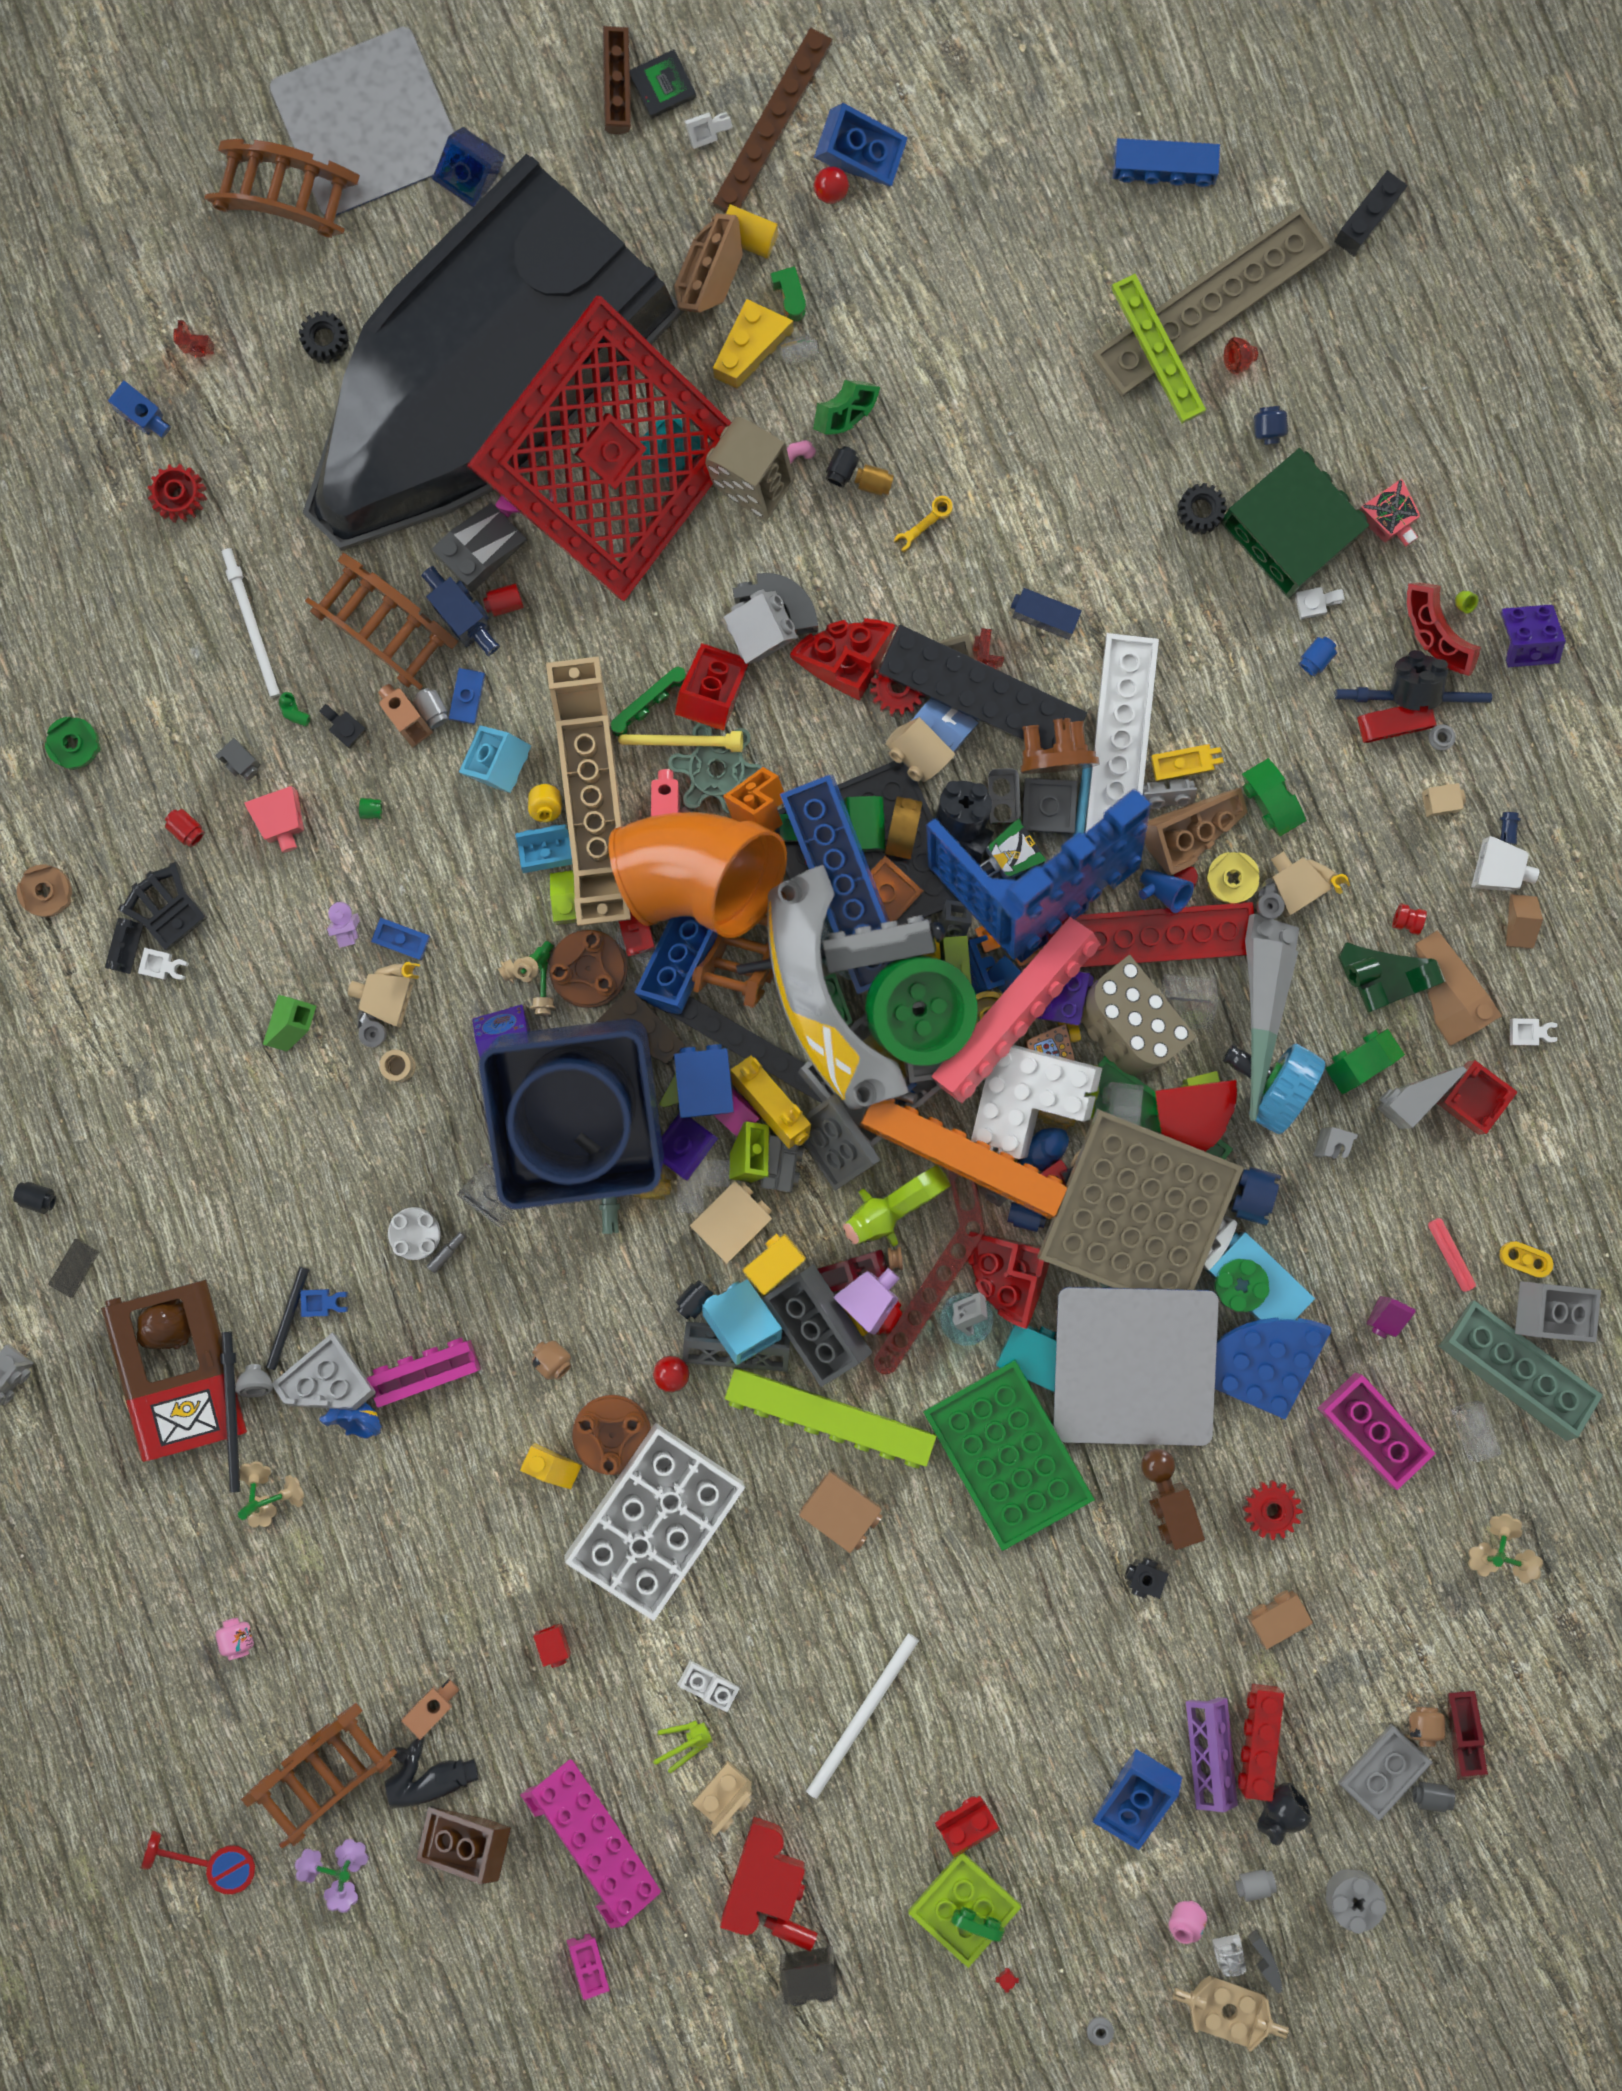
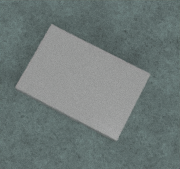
[1338,1724,1433,1821]

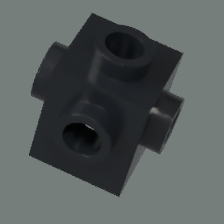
[1124,1557,1169,1599]

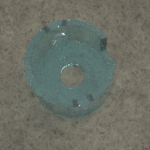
[939,1291,993,1346]

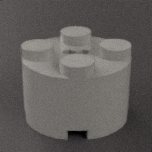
[1325,1869,1387,1934]

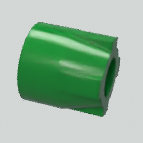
[359,798,382,819]

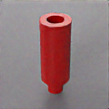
[763,1916,818,1952]

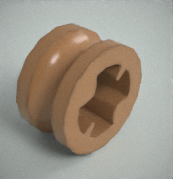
[887,1247,903,1271]

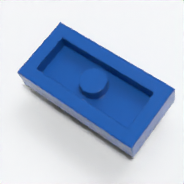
[371,917,431,961]

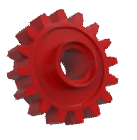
[147,464,207,523]
[870,669,925,717]
[1242,1480,1303,1540]

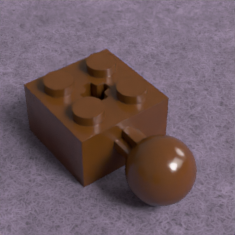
[1141,1448,1205,1550]

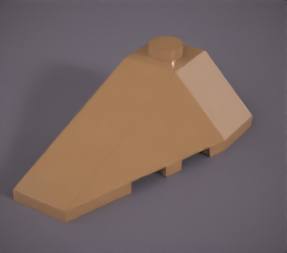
[1145,788,1248,875]
[1415,930,1502,1046]

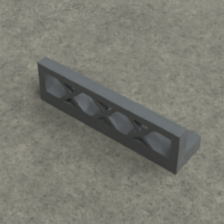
[683,1322,790,1372]

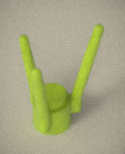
[653,1720,713,1773]

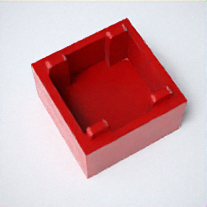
[1436,1060,1518,1135]

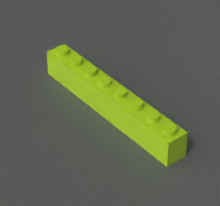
[725,1367,936,1469]

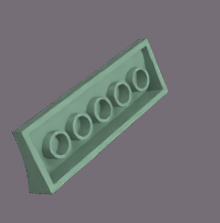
[1438,1300,1603,1441]

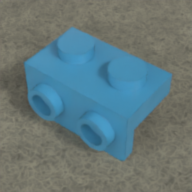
[515,824,572,873]

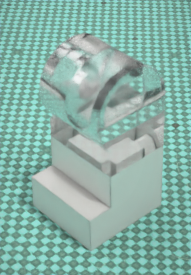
[1212,1934,1246,1976]

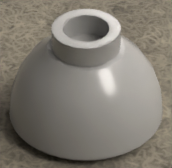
[235,1364,273,1398]

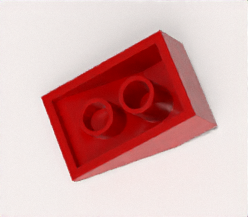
[675,643,749,731]

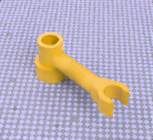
[894,496,953,552]

